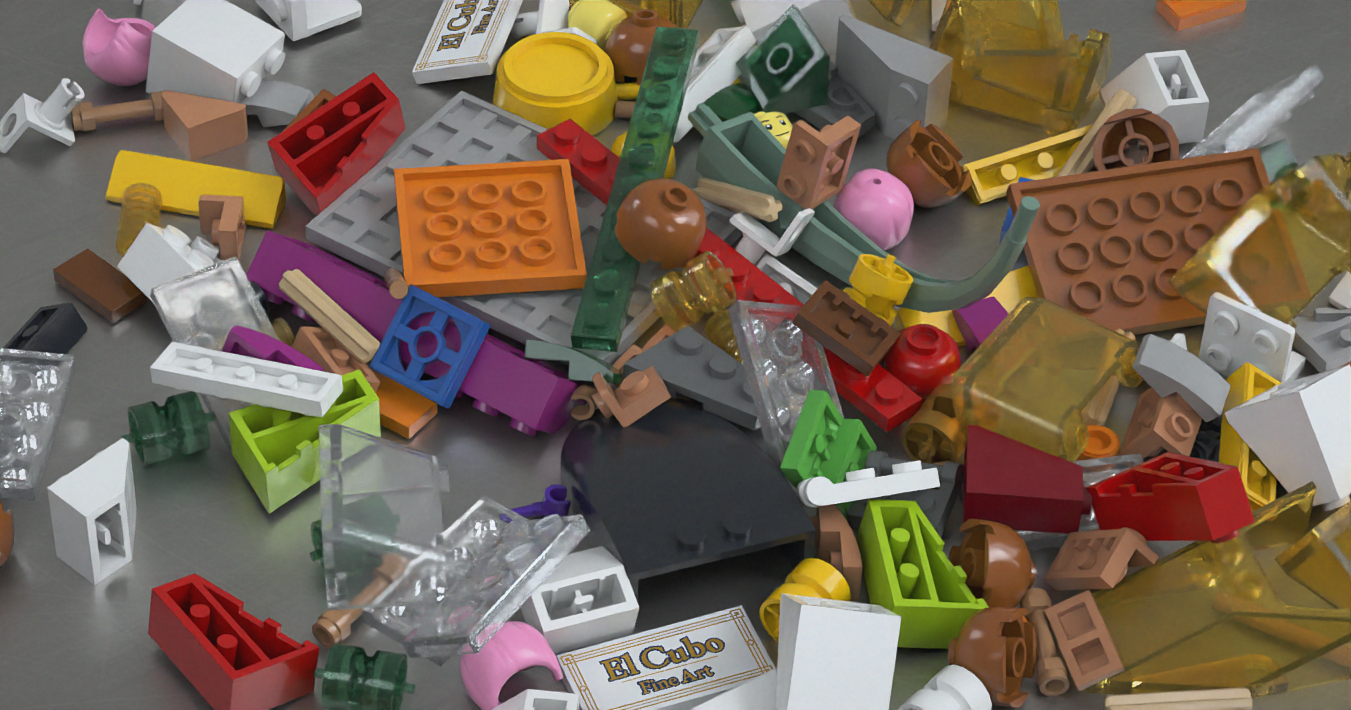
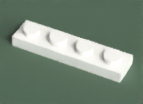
[150,342,343,417]

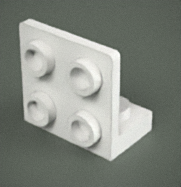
[1199,292,1306,383]

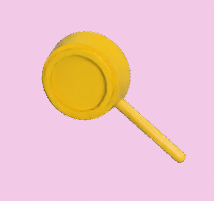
[492,32,741,136]

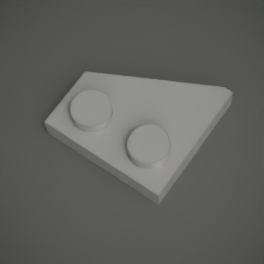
[1273,308,1351,373]

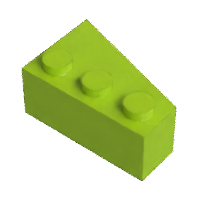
[229,369,381,514]
[856,499,989,649]

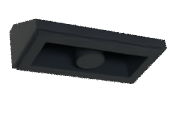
[0,302,88,383]

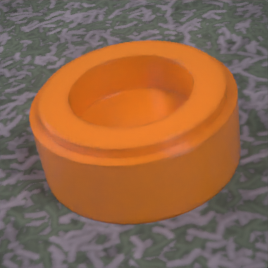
[1072,425,1120,470]

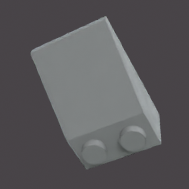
[835,14,953,140]

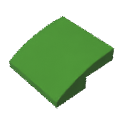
[780,390,877,524]

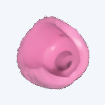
[82,8,156,86]
[833,168,914,251]
[460,621,563,710]

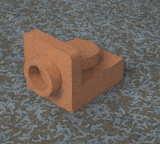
[198,195,246,265]
[592,365,671,427]

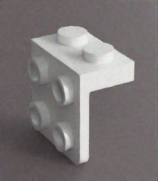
[254,0,362,42]

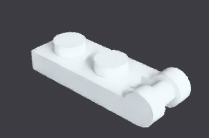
[796,460,940,507]

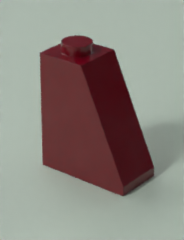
[962,425,1092,534]

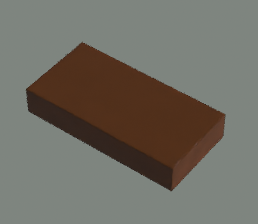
[53,248,148,323]

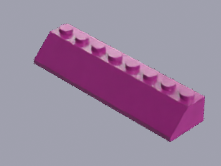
[244,230,597,436]

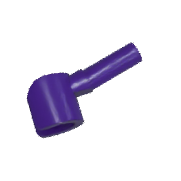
[502,484,571,523]

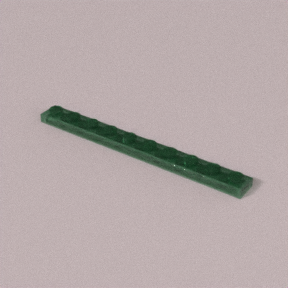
[571,27,699,352]

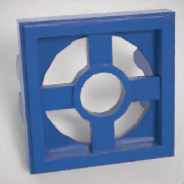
[369,284,491,408]

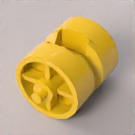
[843,254,913,327]
[759,558,851,642]

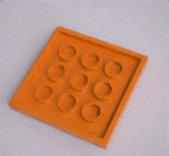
[394,159,587,297]

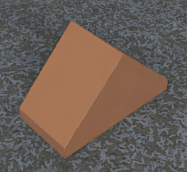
[161,90,248,162]

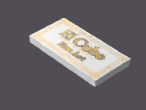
[412,0,523,84]
[556,605,775,710]

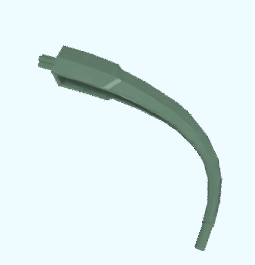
[688,103,1040,313]

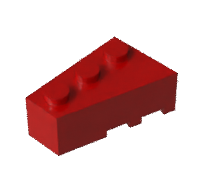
[267,72,406,216]
[1086,452,1255,543]
[148,573,319,710]

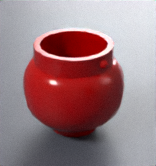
[883,324,961,405]

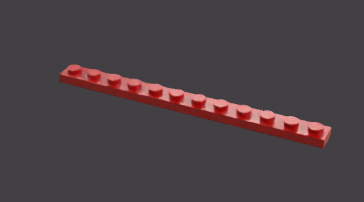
[537,119,922,432]

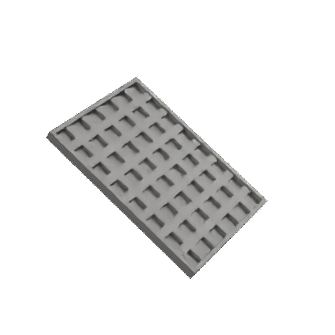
[305,91,742,365]

